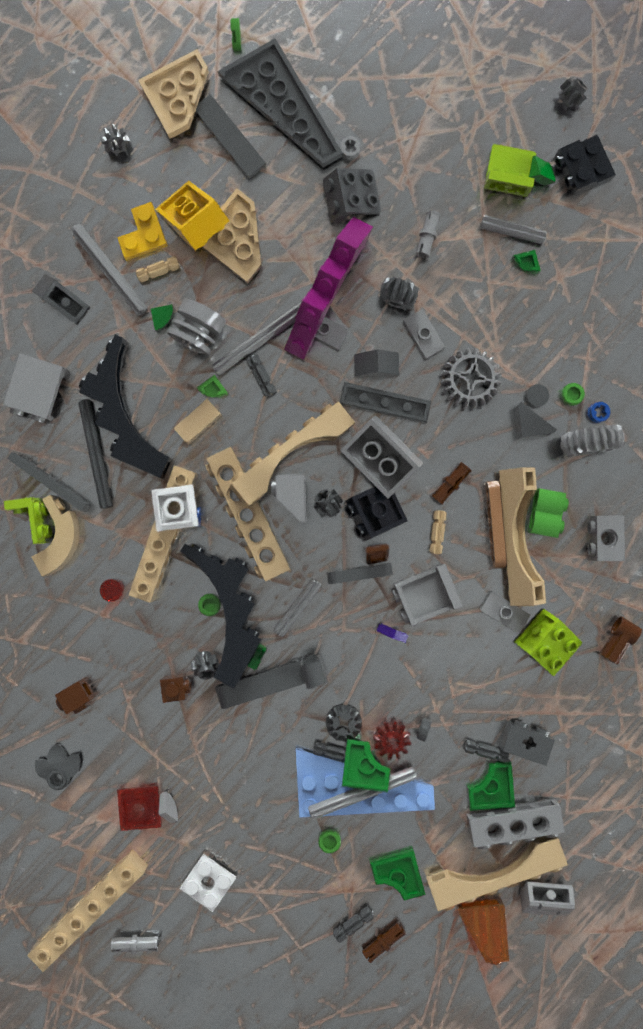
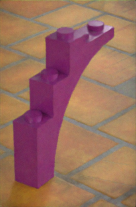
[284,216,373,360]

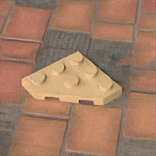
[138,49,209,139]
[202,188,262,284]

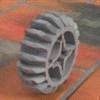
[440,348,502,409]
[560,425,625,457]

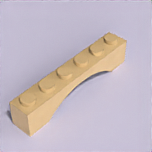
[230,402,355,509]
[499,467,546,606]
[426,836,568,911]

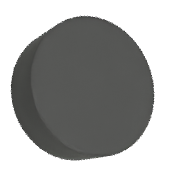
[525,384,549,408]
[416,717,432,742]

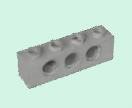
[466,799,565,849]

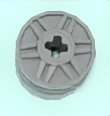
[166,298,227,356]

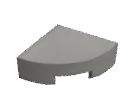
[158,792,178,823]

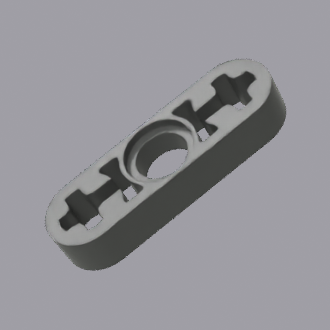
[327,563,393,584]

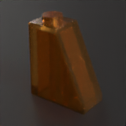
[456,897,509,965]

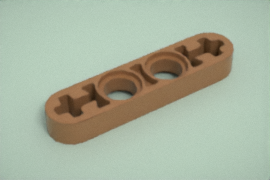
[485,481,506,569]

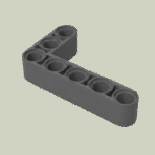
[215,653,327,709]

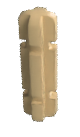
[136,256,180,282]
[430,510,447,554]

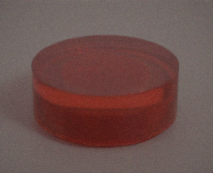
[100,579,124,602]

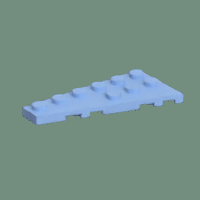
[296,748,435,818]

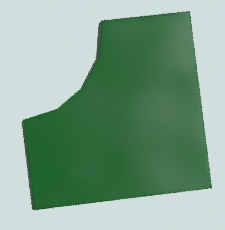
[342,739,390,793]
[467,760,515,811]
[370,848,426,901]

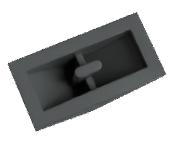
[354,349,399,377]
[514,402,557,439]

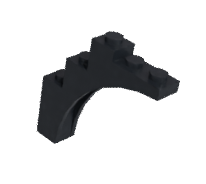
[79,334,173,479]
[180,543,262,689]

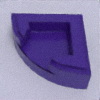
[377,623,408,643]

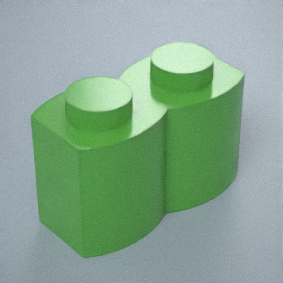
[528,488,569,538]

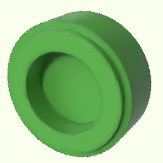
[560,383,585,406]
[198,593,221,616]
[318,828,341,853]

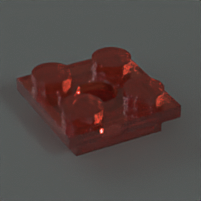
[117,785,162,831]

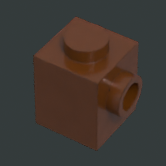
[160,673,192,703]
[55,678,95,715]

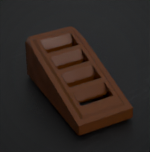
[363,543,389,564]

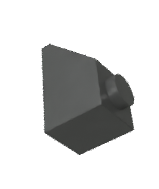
[32,274,89,324]

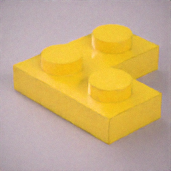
[117,202,168,261]

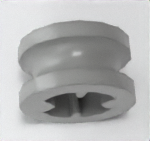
[340,136,360,160]

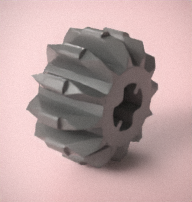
[379,277,419,310]

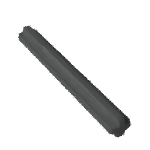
[78,399,113,509]

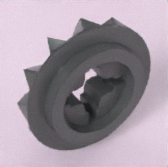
[326,705,362,742]

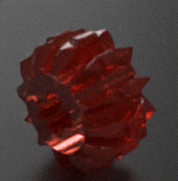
[373,720,411,760]

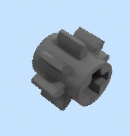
[559,77,588,107]
[100,124,130,156]
[313,489,343,517]
[190,651,219,680]

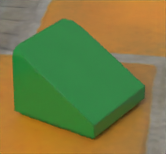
[529,156,556,186]

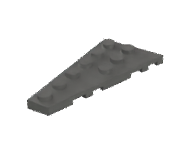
[218,38,343,167]

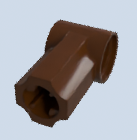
[599,616,642,665]

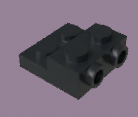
[555,134,616,196]
[345,486,408,541]

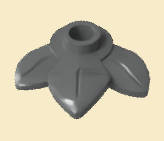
[35,744,81,790]

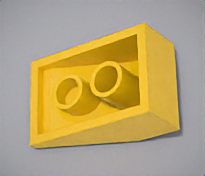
[155,181,229,251]

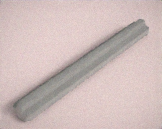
[71,224,148,316]
[212,303,301,375]
[308,767,417,819]

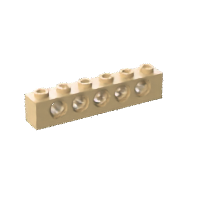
[205,447,291,582]
[129,466,199,603]
[27,849,148,972]

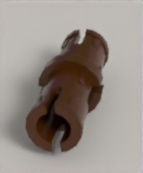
[431,462,472,505]
[362,921,406,963]

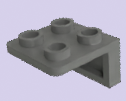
[323,168,381,223]

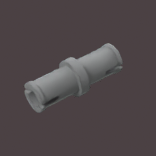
[415,210,441,258]
[111,934,158,954]

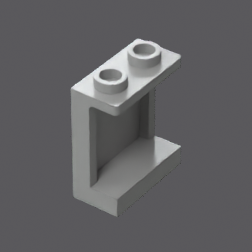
[3,353,69,423]
[392,564,463,627]

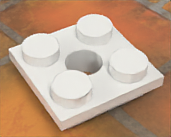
[151,485,199,532]
[179,854,236,912]

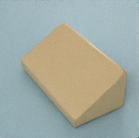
[174,399,222,445]

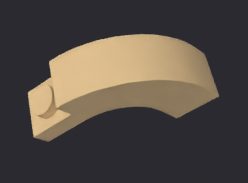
[32,495,80,577]

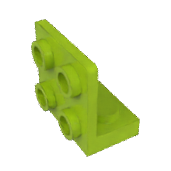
[484,144,536,197]
[4,497,52,544]
[514,609,582,676]

